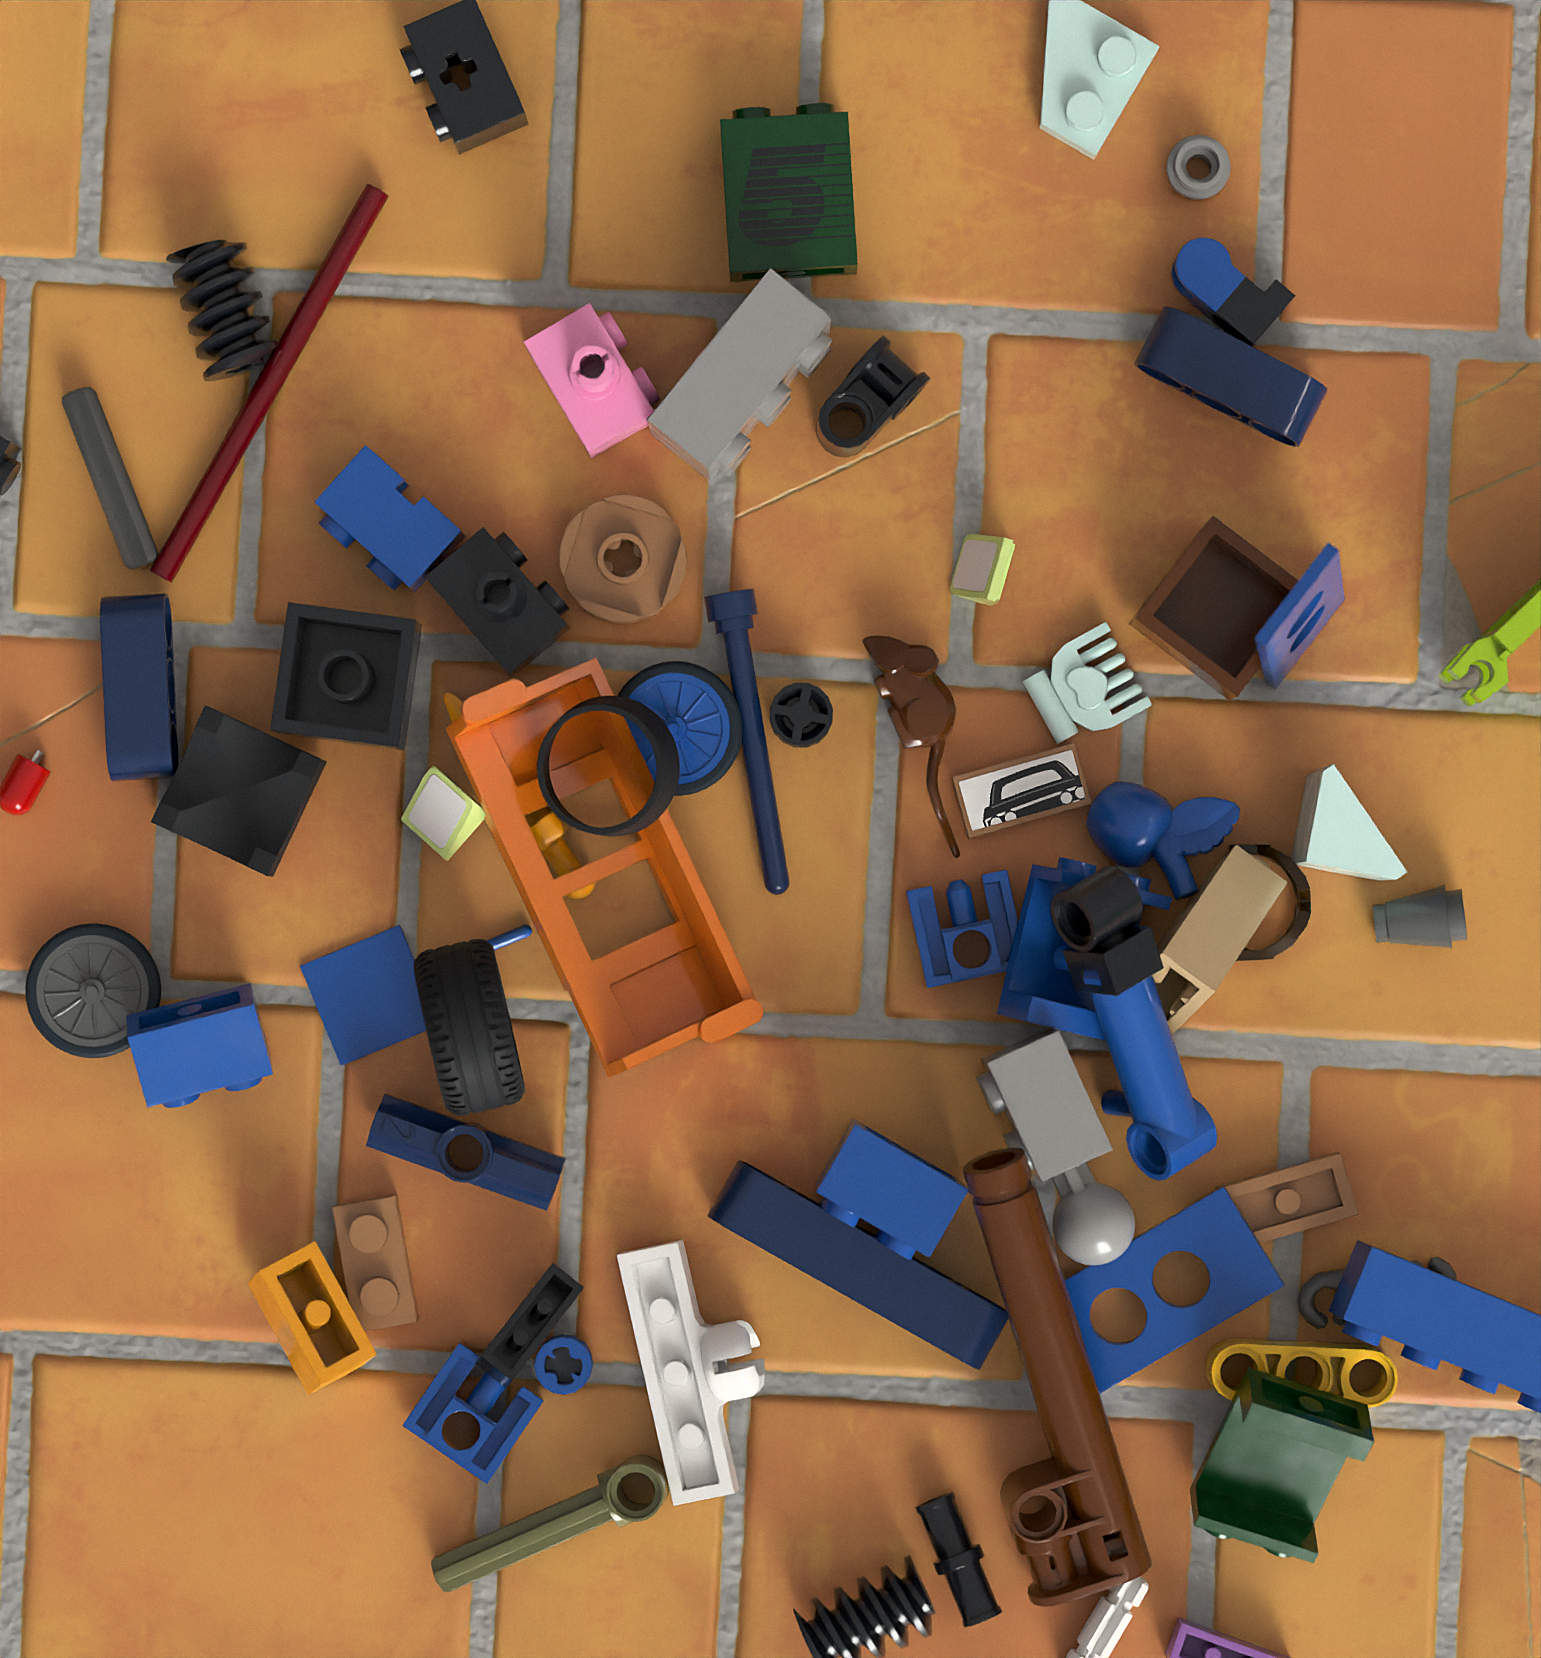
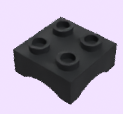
[151,706,327,877]

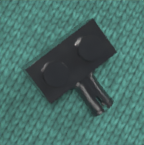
[425,527,570,678]

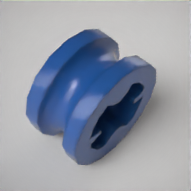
[534,1334,593,1395]

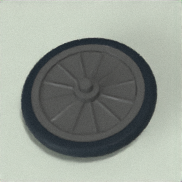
[25,923,161,1058]

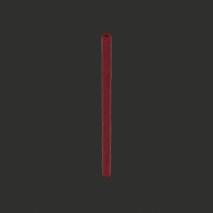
[150,184,389,583]

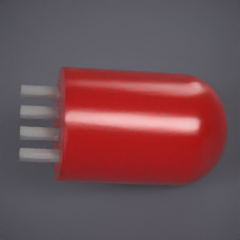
[0,750,51,815]

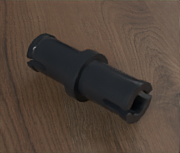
[915,1492,1002,1628]

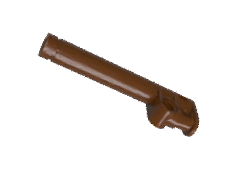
[963,1147,1152,1607]

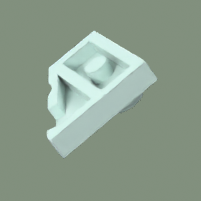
[1039,0,1160,160]

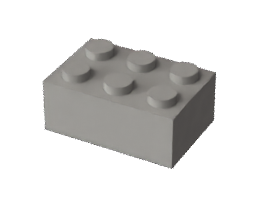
[647,268,833,482]

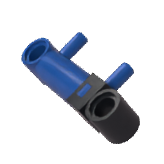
[1050,866,1217,1181]

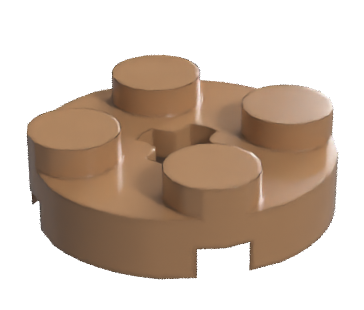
[559,494,687,623]

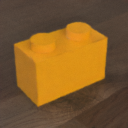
[247,1241,377,1395]

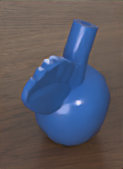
[1086,781,1240,901]

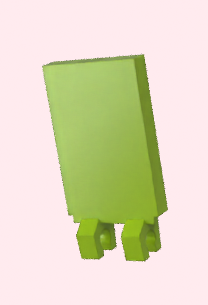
[1438,578,1541,707]

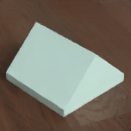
[1291,764,1407,881]

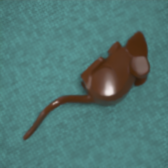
[862,635,960,858]

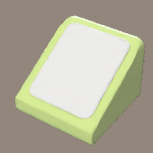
[950,534,1016,607]
[400,765,486,861]

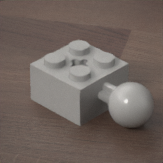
[976,1028,1135,1265]

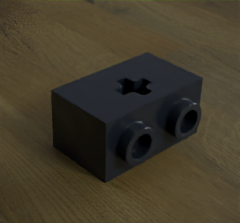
[399,0,529,155]

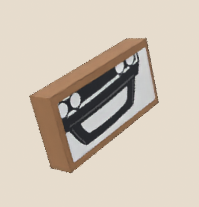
[951,742,1092,839]

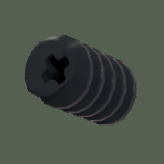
[166,240,278,381]
[793,1555,936,1658]

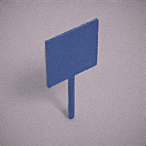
[300,925,532,1066]

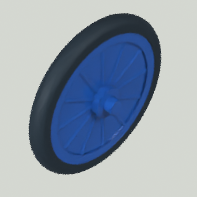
[617,661,743,796]

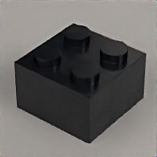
[270,602,422,751]

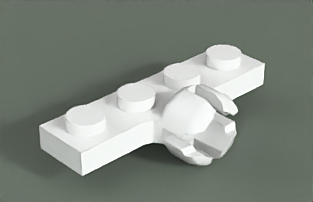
[617,1239,765,1506]

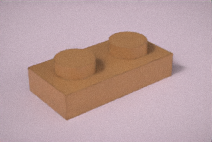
[1215,1152,1359,1243]
[332,1195,419,1331]

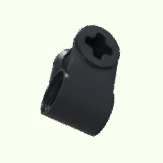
[816,335,931,458]

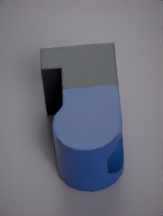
[1171,237,1296,346]

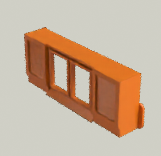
[445,658,763,1078]

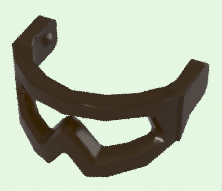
[1229,844,1311,961]

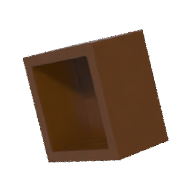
[1128,516,1299,701]

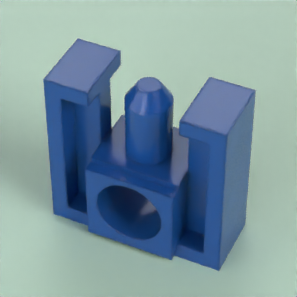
[905,870,1018,988]
[402,1343,543,1484]

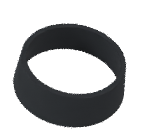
[537,695,680,837]

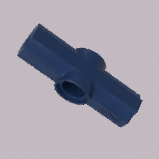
[366,1093,566,1211]

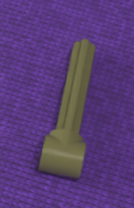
[431,1455,669,1592]

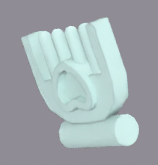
[1023,622,1152,744]

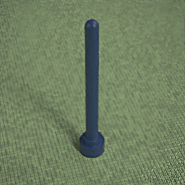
[704,589,790,895]

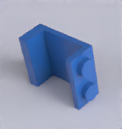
[996,857,1172,1041]

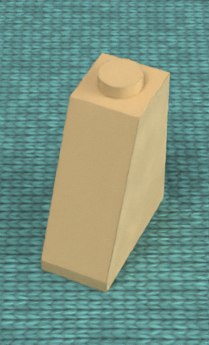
[1152,844,1288,1034]

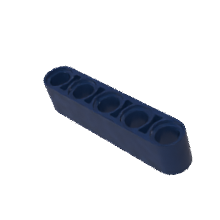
[707,1160,1009,1370]

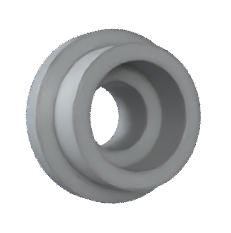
[1166,135,1230,200]

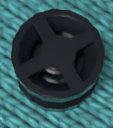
[770,683,833,748]

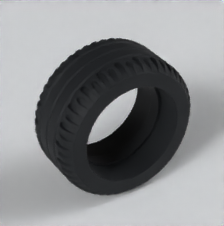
[413,939,526,1115]

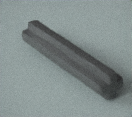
[62,386,159,569]

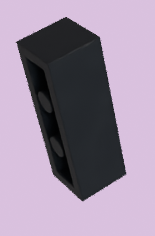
[475,1263,584,1388]

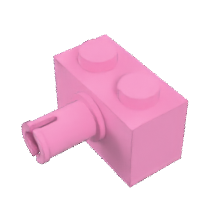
[524,303,660,459]

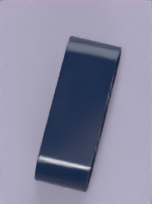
[1134,306,1328,447]
[100,593,179,781]

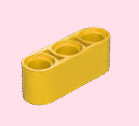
[1205,1338,1398,1408]

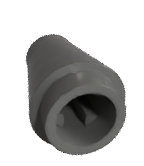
[1373,885,1467,948]

